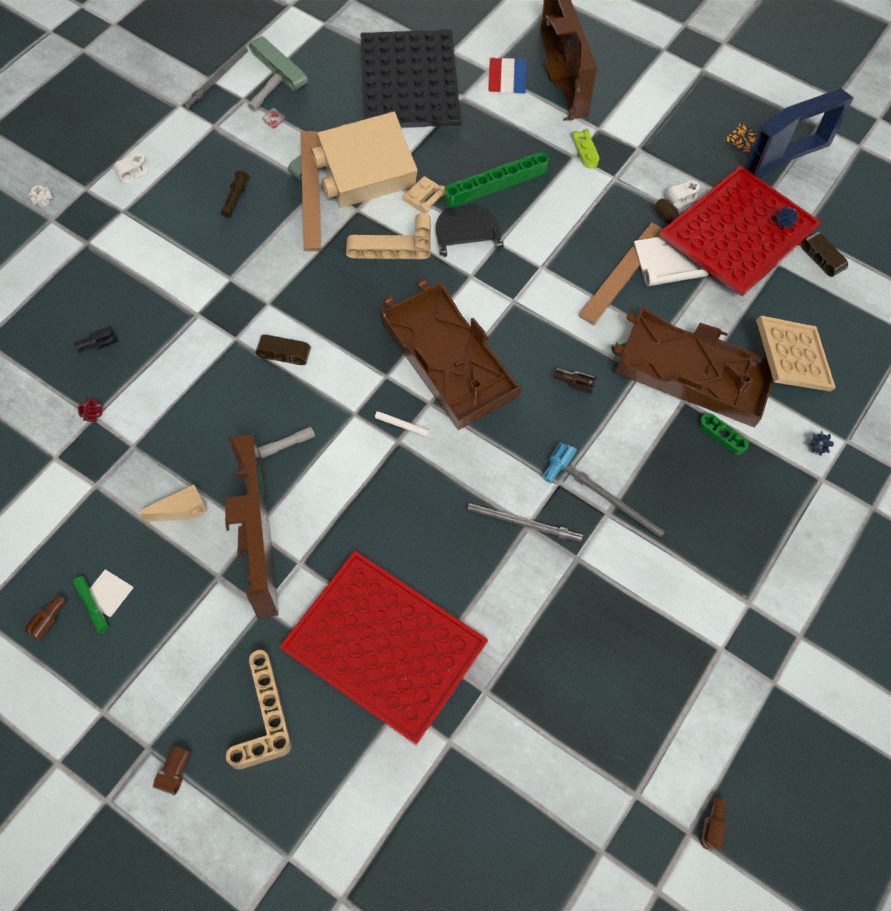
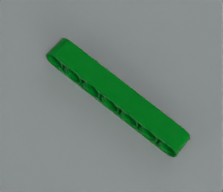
[444,152,549,207]

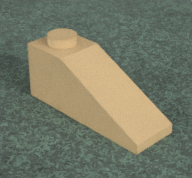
[139,484,207,522]

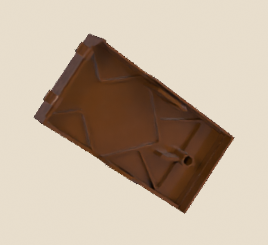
[540,0,597,121]

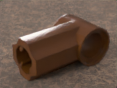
[153,746,191,795]

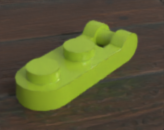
[571,129,599,169]

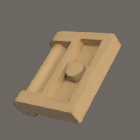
[403,176,445,213]

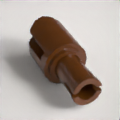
[24,595,67,641]
[701,797,728,850]

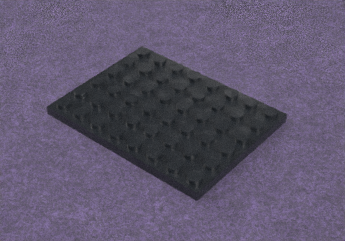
[361,29,461,128]

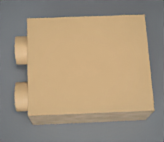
[311,111,418,208]

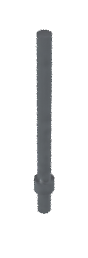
[185,46,248,108]
[565,464,665,538]
[467,503,583,542]

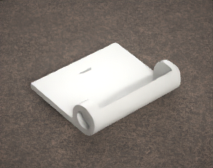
[634,237,709,287]

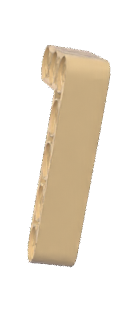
[346,213,431,259]
[226,650,292,770]

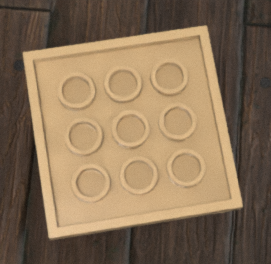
[756,316,836,392]

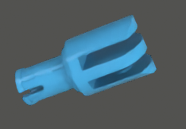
[541,442,577,483]

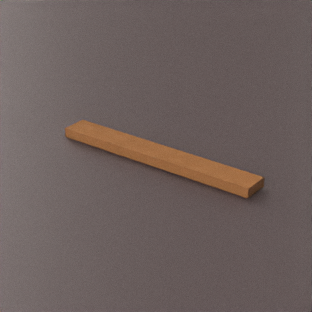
[300,131,321,251]
[579,222,663,325]

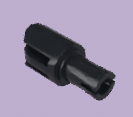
[74,326,119,353]

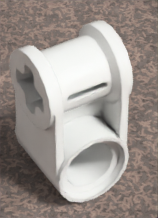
[114,153,149,183]
[665,180,700,208]

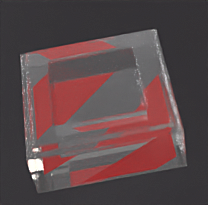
[262,108,285,129]

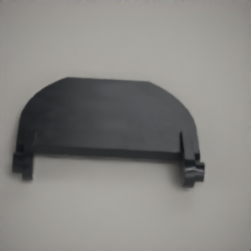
[436,204,504,257]

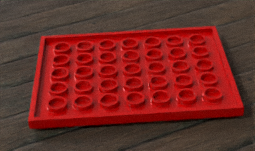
[660,166,821,297]
[279,551,489,746]

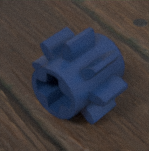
[777,206,798,228]
[808,431,834,456]

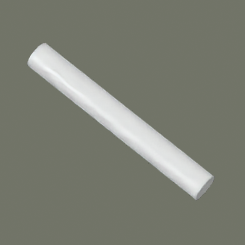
[375,411,430,437]

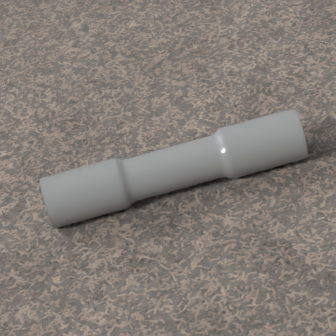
[248,73,282,112]
[258,426,315,458]

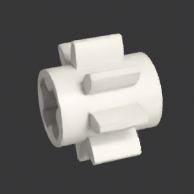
[28,185,52,207]

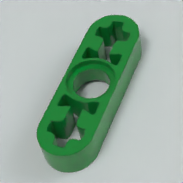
[699,413,749,455]

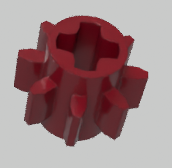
[78,399,103,422]

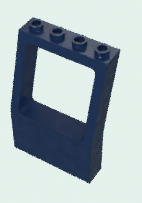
[744,88,854,179]

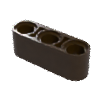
[801,232,848,277]
[255,334,311,365]

